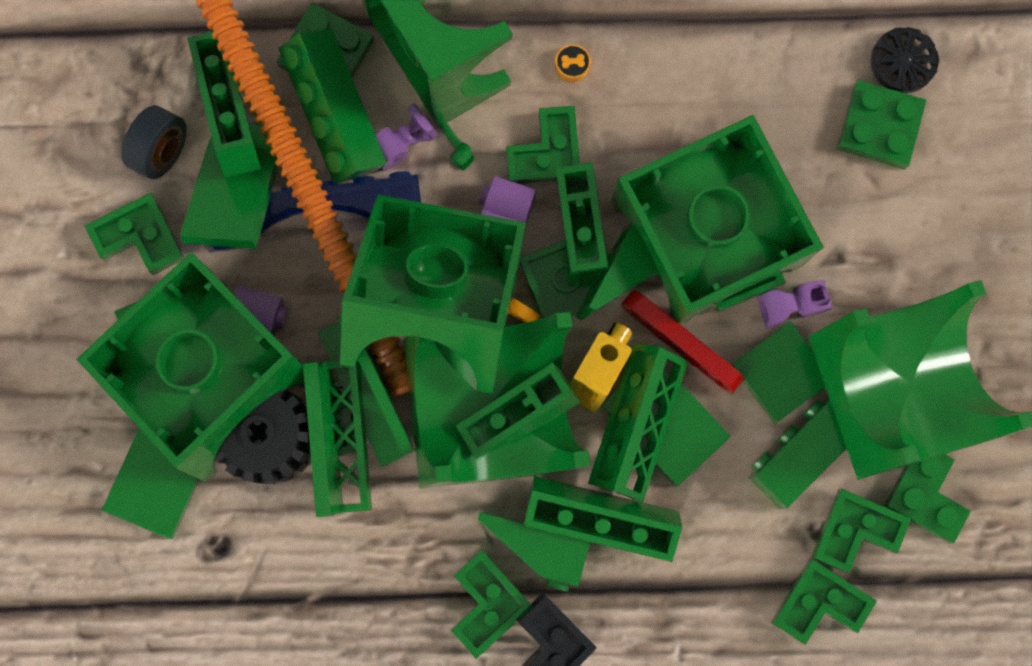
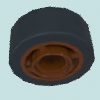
[121,105,187,179]

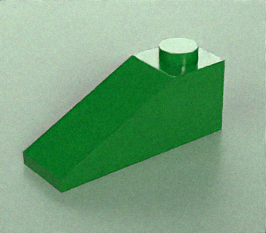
[556,162,609,275]
[575,222,660,321]
[456,362,581,459]
[478,512,590,592]

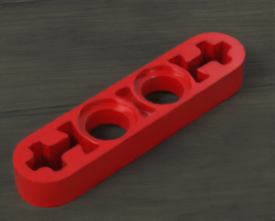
[621,290,744,394]

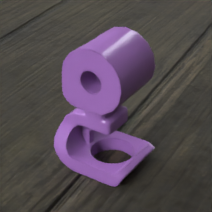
[375,103,438,171]
[757,280,833,330]

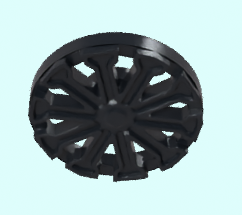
[870,27,939,94]

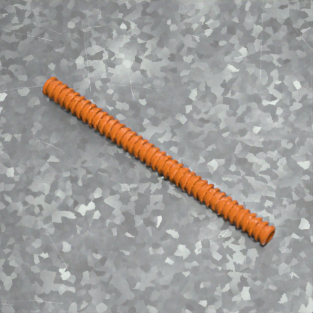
[196,0,409,397]

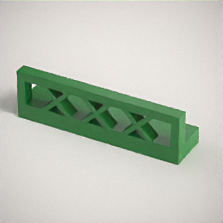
[318,315,415,467]
[588,343,688,502]
[303,360,372,517]

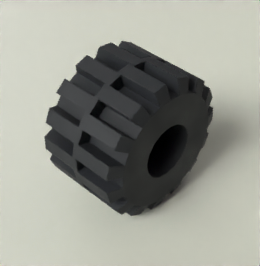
[215,389,311,484]

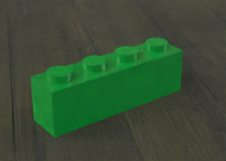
[278,28,387,185]
[187,31,261,178]
[748,397,847,510]
[524,476,682,562]

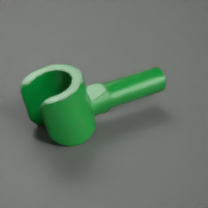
[440,122,474,171]

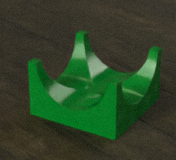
[363,0,513,128]
[611,114,824,325]
[340,195,526,394]
[76,252,305,482]
[808,280,1032,480]
[403,312,590,489]

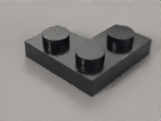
[516,592,597,666]

